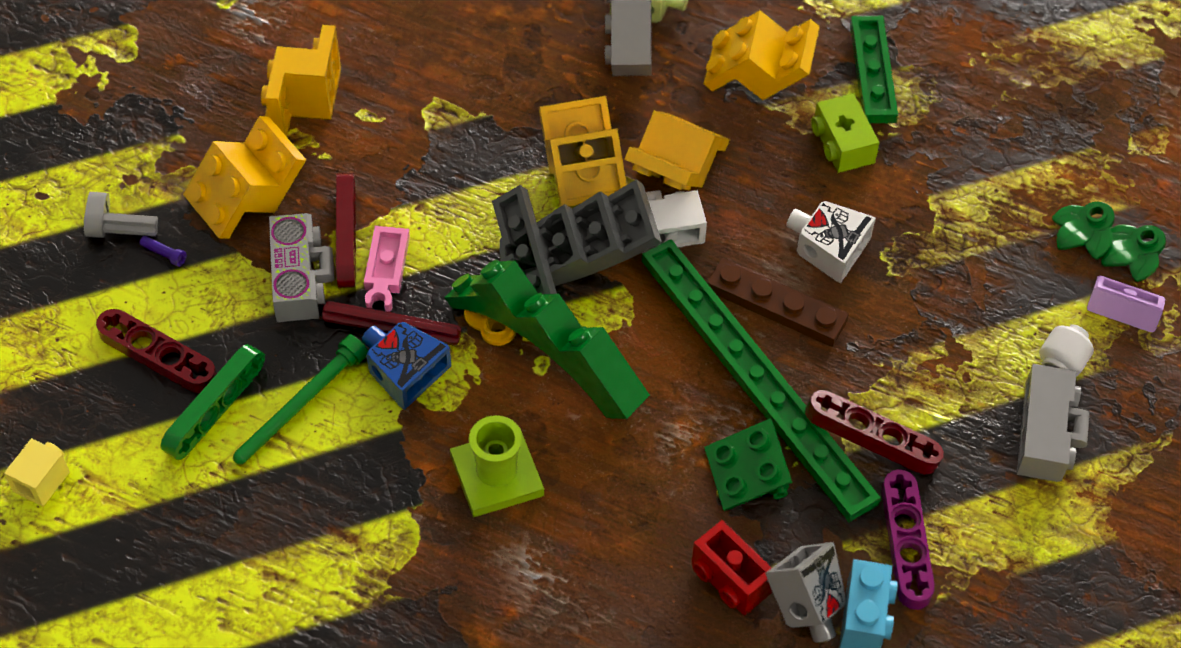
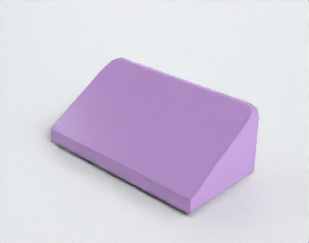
[1087,275,1165,332]

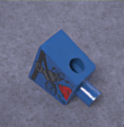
[362,322,451,410]

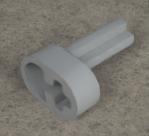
[84,192,158,238]

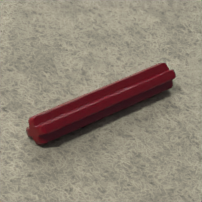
[322,301,461,346]

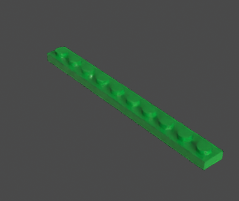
[642,239,881,522]

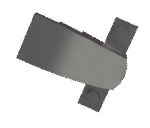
[492,179,662,294]

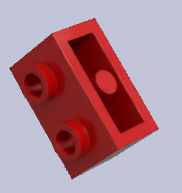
[691,520,772,616]

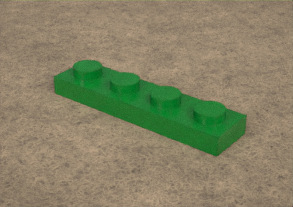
[850,16,898,123]

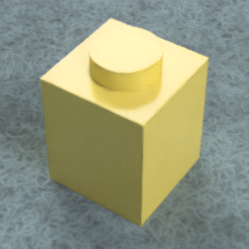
[4,438,70,507]

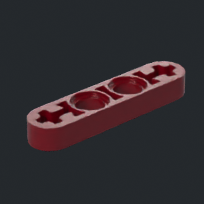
[336,173,356,288]
[96,309,217,393]
[805,390,944,474]

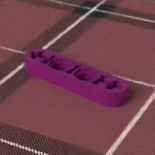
[882,469,935,610]

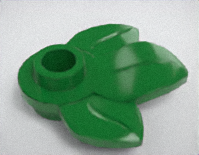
[1052,201,1115,260]
[1101,225,1166,282]

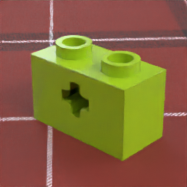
[811,93,880,173]

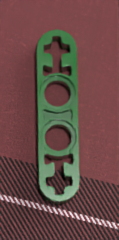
[161,344,265,460]

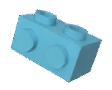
[839,559,898,648]

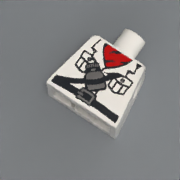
[786,201,876,283]

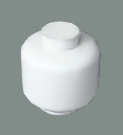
[1039,324,1094,376]

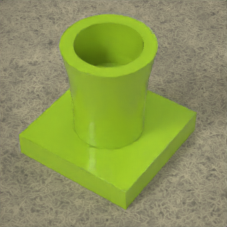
[450,415,544,518]

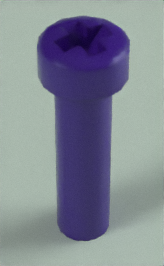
[140,236,187,267]

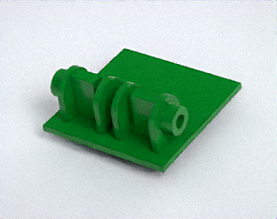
[704,418,793,511]

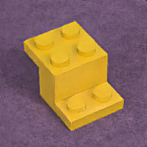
[704,10,820,100]
[261,25,341,137]
[538,96,627,207]
[625,110,730,191]
[183,116,306,239]

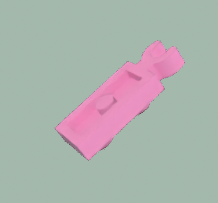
[364,226,410,312]

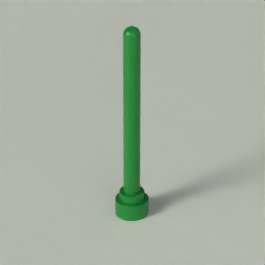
[233,334,368,465]

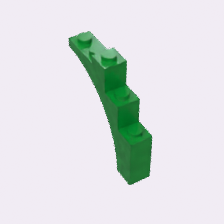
[444,260,650,419]

